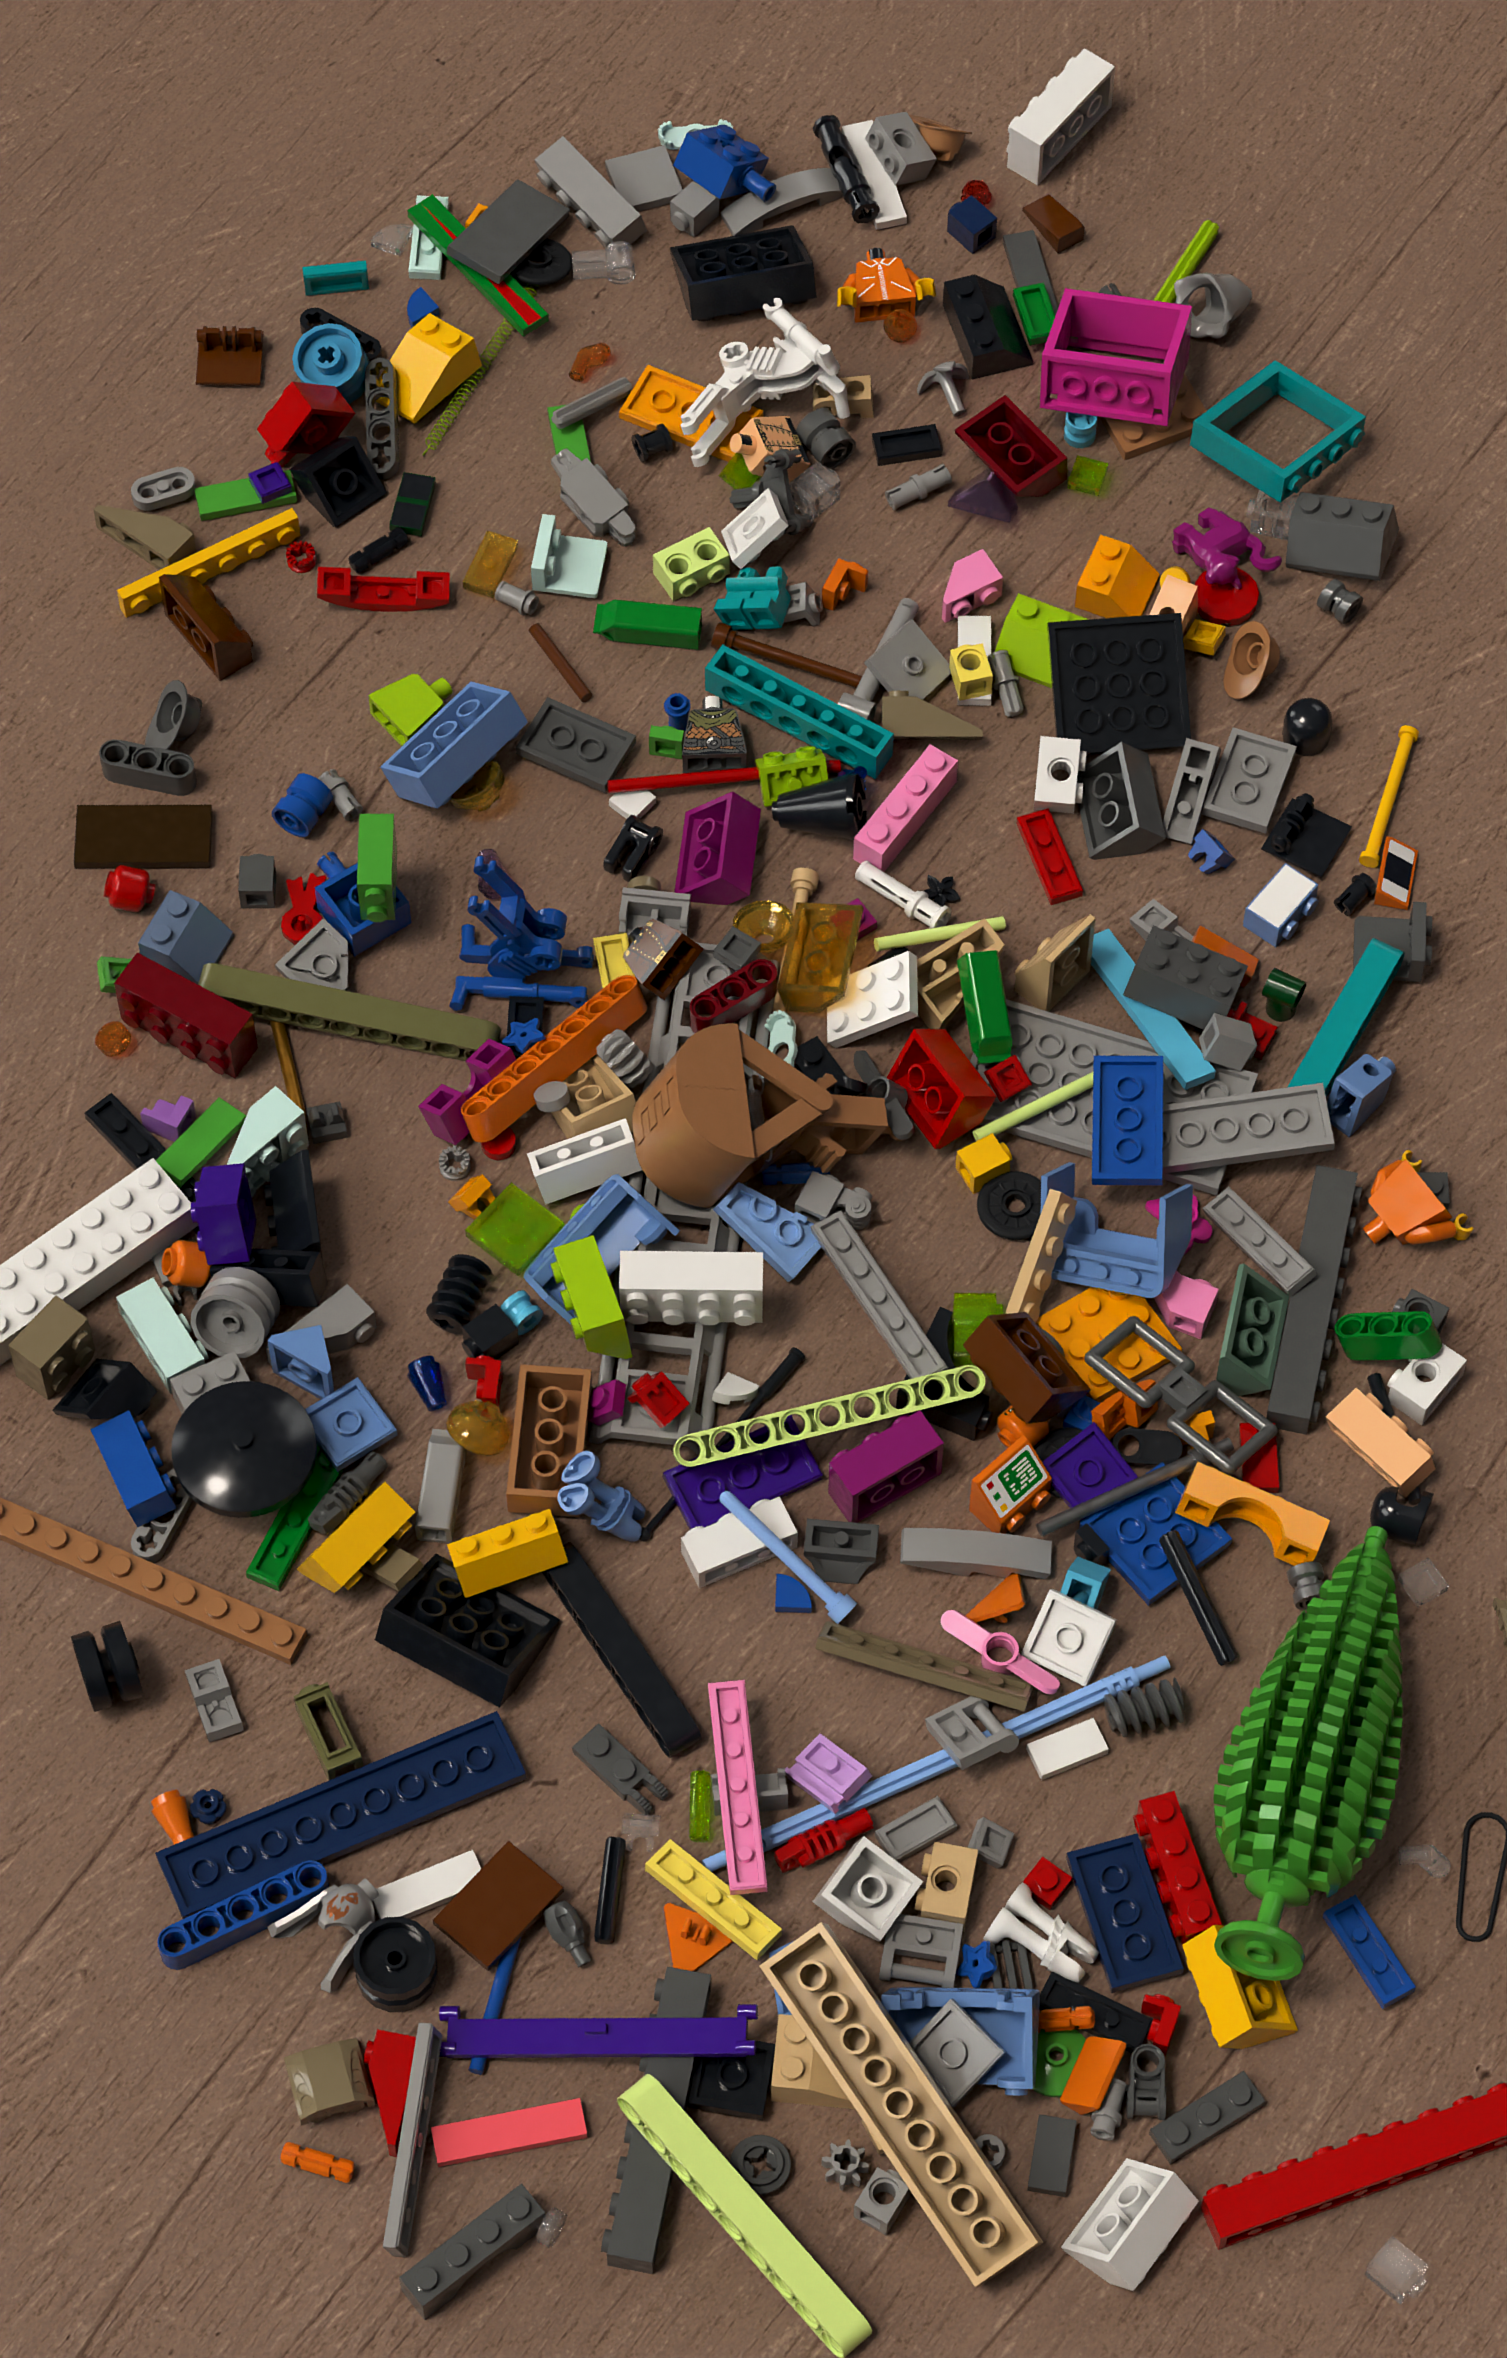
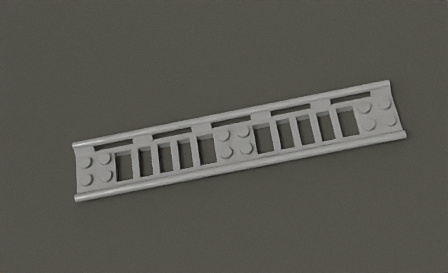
[589,942,779,1455]

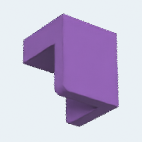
[140,1095,196,1142]

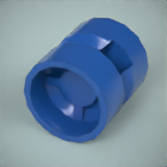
[272,773,333,837]

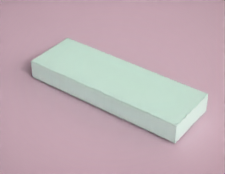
[408,195,449,280]

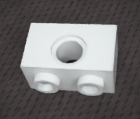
[1034,736,1087,814]
[1387,1343,1467,1425]

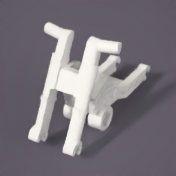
[680,298,850,467]

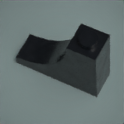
[896,1307,993,1441]

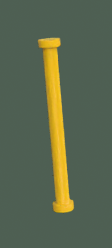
[1359,725,1419,868]

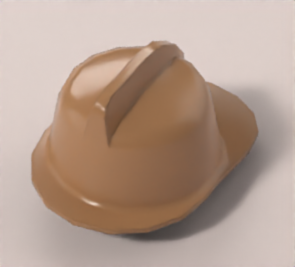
[909,115,972,162]
[1223,621,1280,699]

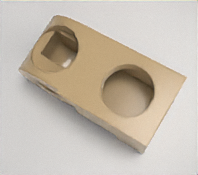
[813,375,874,418]

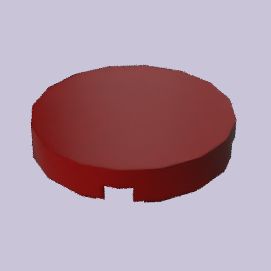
[1195,567,1259,626]

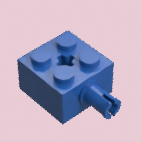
[673,125,776,202]
[315,851,411,957]

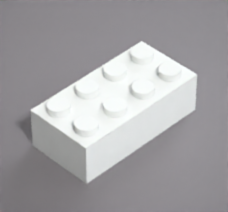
[1006,48,1115,186]
[619,1251,763,1326]

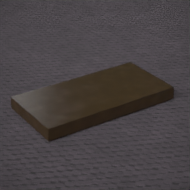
[74,805,213,869]

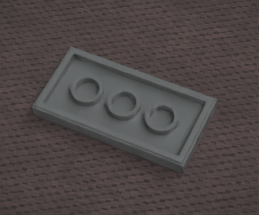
[446,179,570,284]

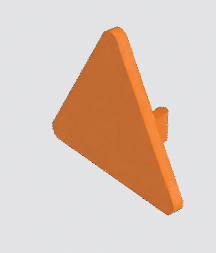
[965,1573,1025,1623]
[664,1903,733,1972]

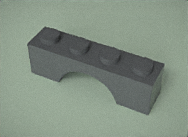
[399,2183,547,2320]

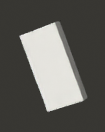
[1026,1718,1109,1781]

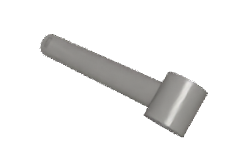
[838,598,919,722]

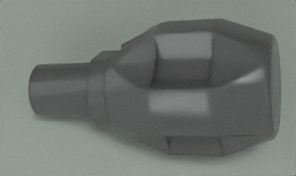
[544,1900,591,1968]

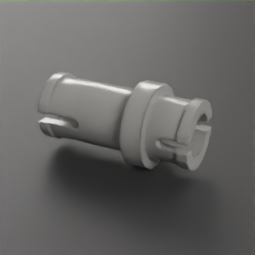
[318,769,363,821]
[1090,2078,1127,2141]

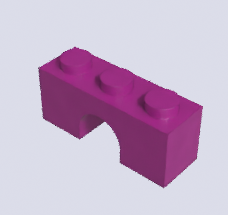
[418,1039,517,1145]

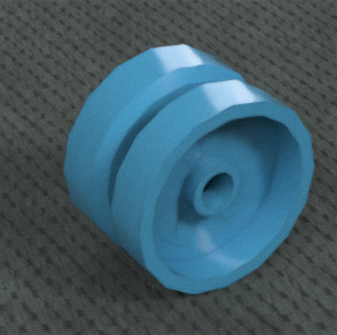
[292,323,369,404]

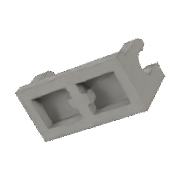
[619,887,691,938]
[711,1768,788,1816]

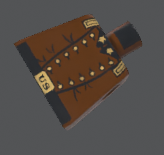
[623,919,704,1000]

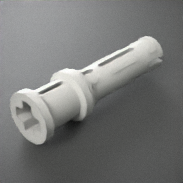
[855,860,952,929]

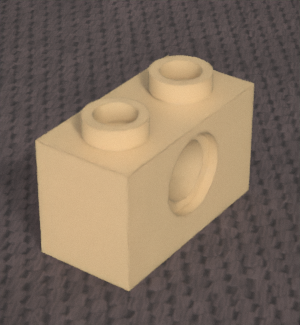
[915,1842,978,1932]

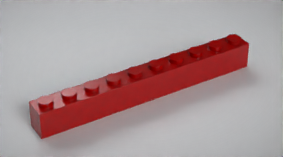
[1201,2083,1507,2250]

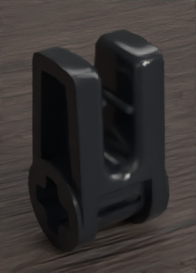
[603,815,663,882]

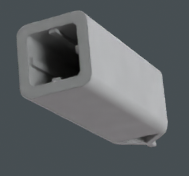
[415,1429,468,1543]

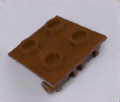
[196,326,264,385]

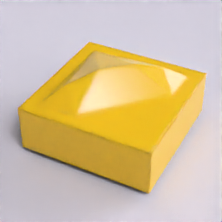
[1183,619,1226,656]

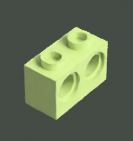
[653,527,730,601]

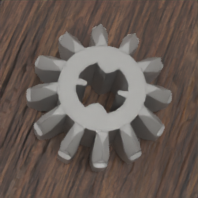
[596,1029,654,1088]

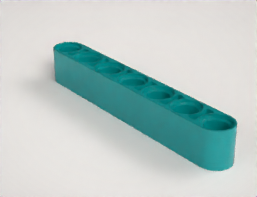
[1287,938,1405,1098]

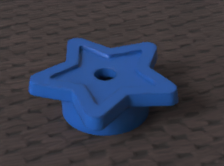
[502,1018,546,1053]
[956,1941,997,1988]

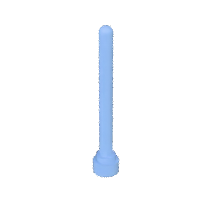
[720,1491,857,1624]

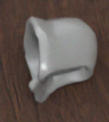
[1174,272,1252,339]

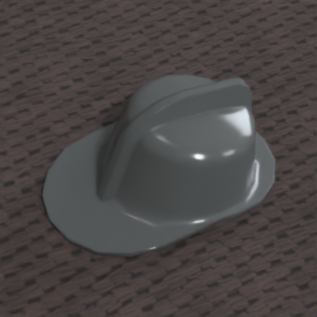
[145,680,202,750]

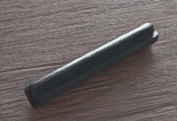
[1159,1530,1238,1666]

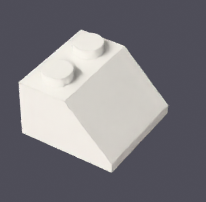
[812,1836,923,1941]

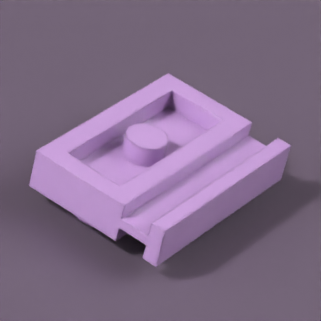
[785,1734,872,1814]

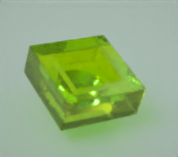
[718,453,759,489]
[1068,455,1108,496]

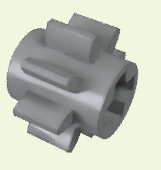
[821,2139,869,2191]

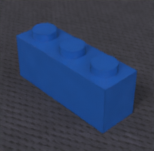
[90,1410,176,1527]

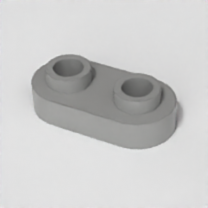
[131,467,196,511]

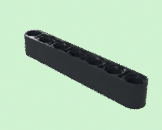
[542,1542,702,1758]

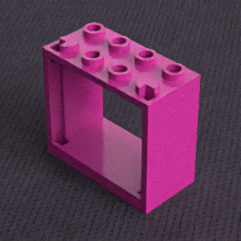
[1040,288,1192,426]

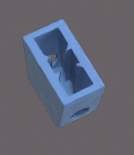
[1327,1054,1396,1137]

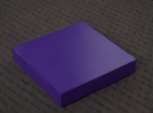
[1042,1422,1138,1522]

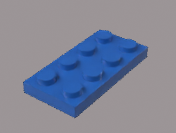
[1092,1056,1163,1185]

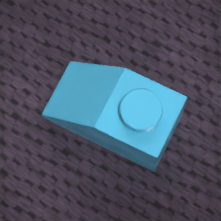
[1061,1556,1111,1610]

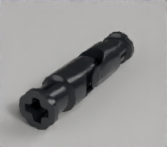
[813,115,880,223]

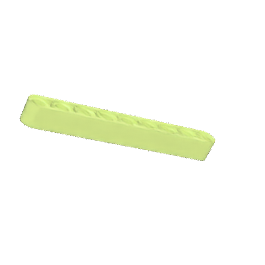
[673,1365,985,1467]
[617,2074,872,2358]

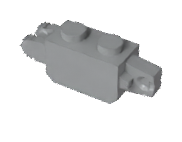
[551,448,636,547]

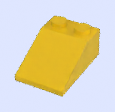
[376,313,482,424]

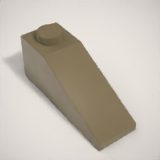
[93,505,196,570]
[881,690,983,740]

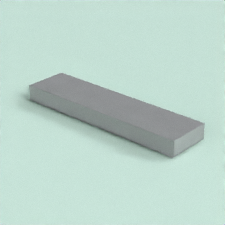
[1202,1186,1317,1297]

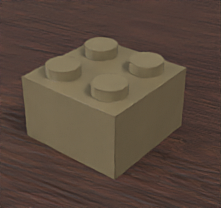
[8,1295,95,1400]

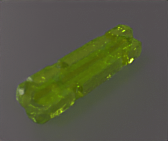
[689,1770,710,1842]

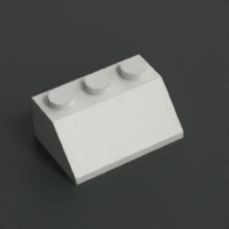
[1061,2158,1199,2291]

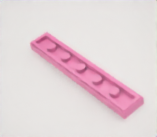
[708,1680,767,1895]

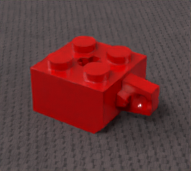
[257,381,356,467]

